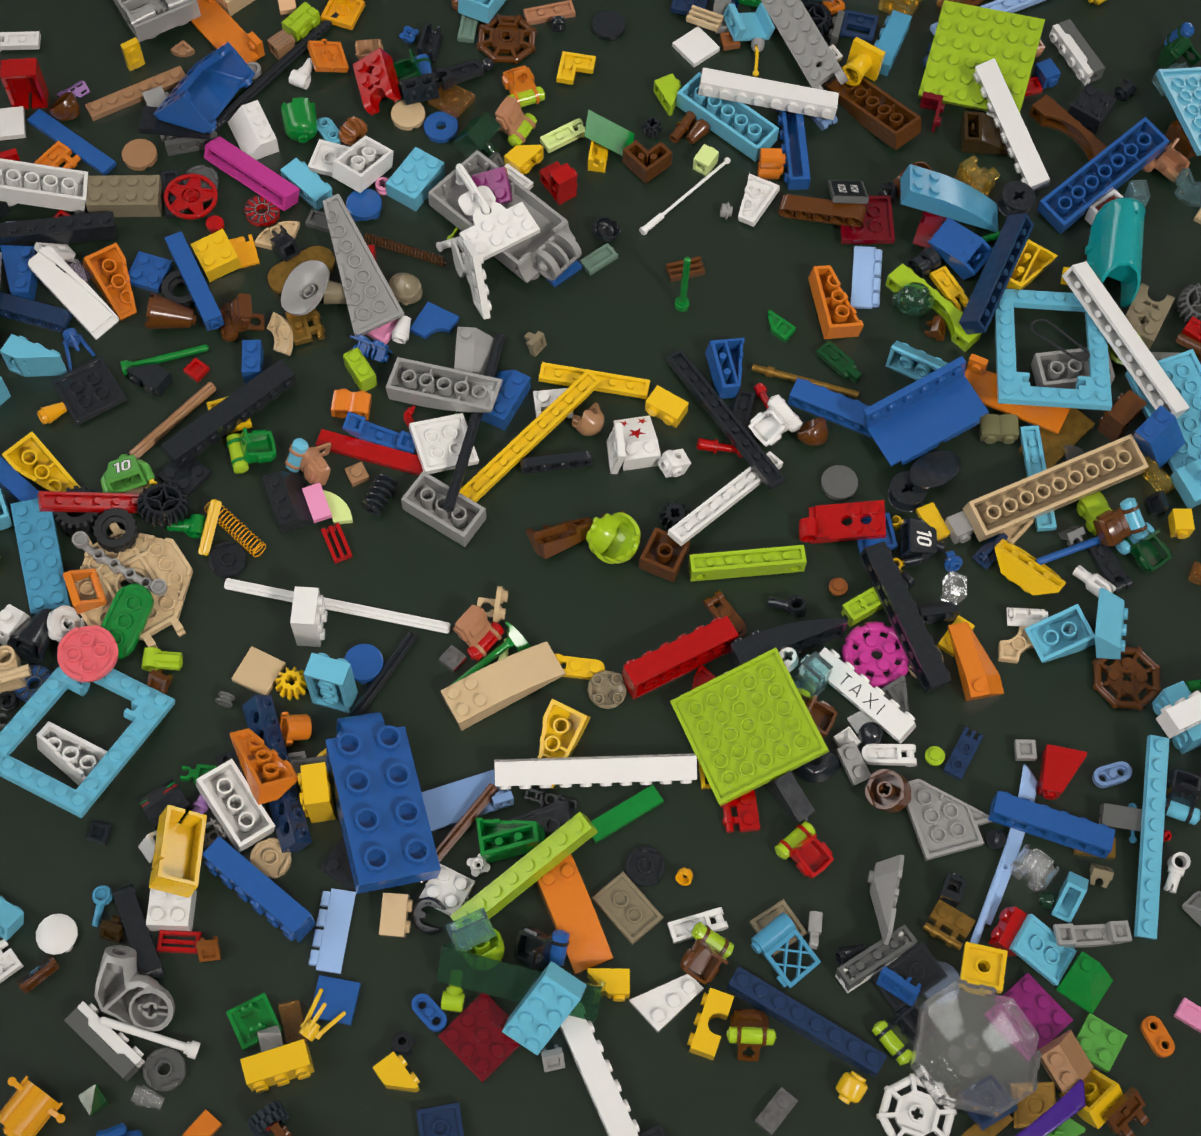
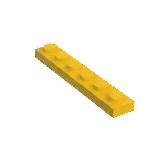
[539,362,650,399]

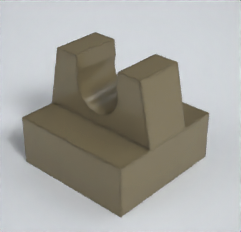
[524,331,547,357]
[1089,863,1114,888]

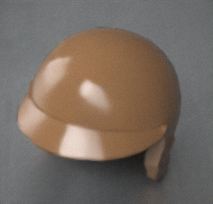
[355,39,384,60]
[572,403,605,436]

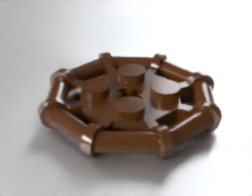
[476,13,537,65]
[1092,646,1162,711]

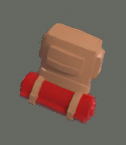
[453,605,505,661]

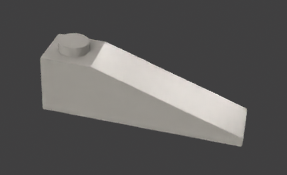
[454,327,495,375]
[867,855,904,945]

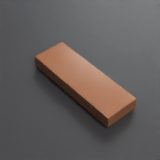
[523,0,576,25]

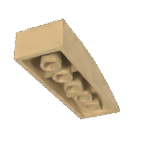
[441,641,566,731]

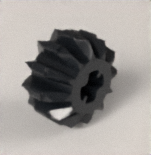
[659,501,690,531]

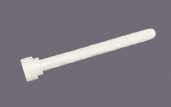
[99,1017,201,1059]

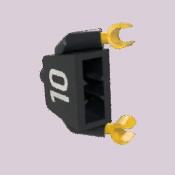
[892,515,945,570]

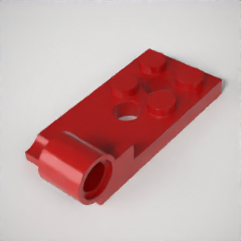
[799,500,887,544]

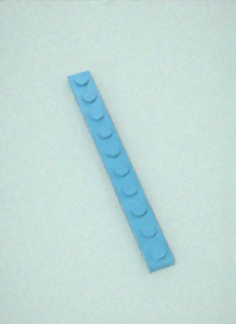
[1134,735,1169,940]

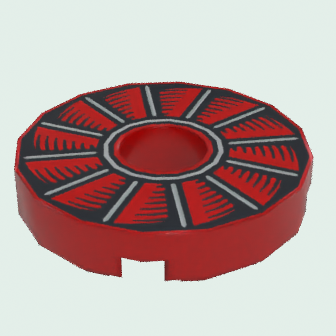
[244,195,280,227]

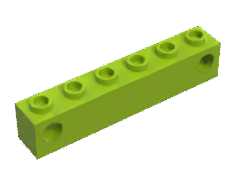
[688,545,807,582]

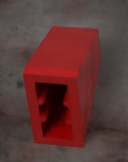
[1038,744,1087,800]

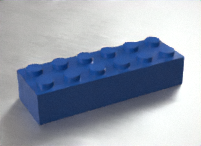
[202,836,316,943]

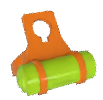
[502,66,545,108]

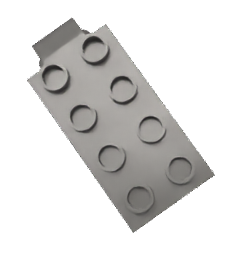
[428,150,582,283]

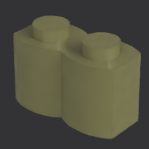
[979,414,1019,444]

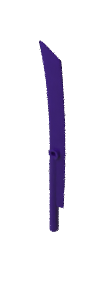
[1015,1079,1085,1136]

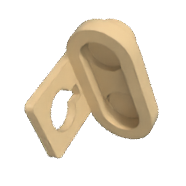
[477,586,508,623]

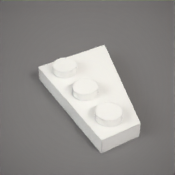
[738,174,780,227]
[629,974,704,1033]

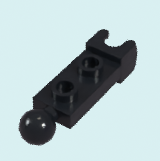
[435,58,494,90]

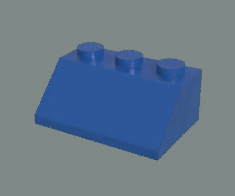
[481,370,531,431]

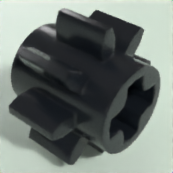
[641,117,663,139]

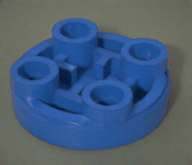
[346,188,382,221]
[344,644,384,684]

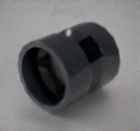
[907,247,942,278]

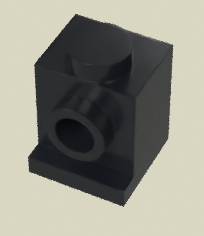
[937,873,967,908]

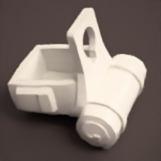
[748,394,803,447]

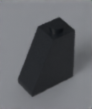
[764,771,815,823]

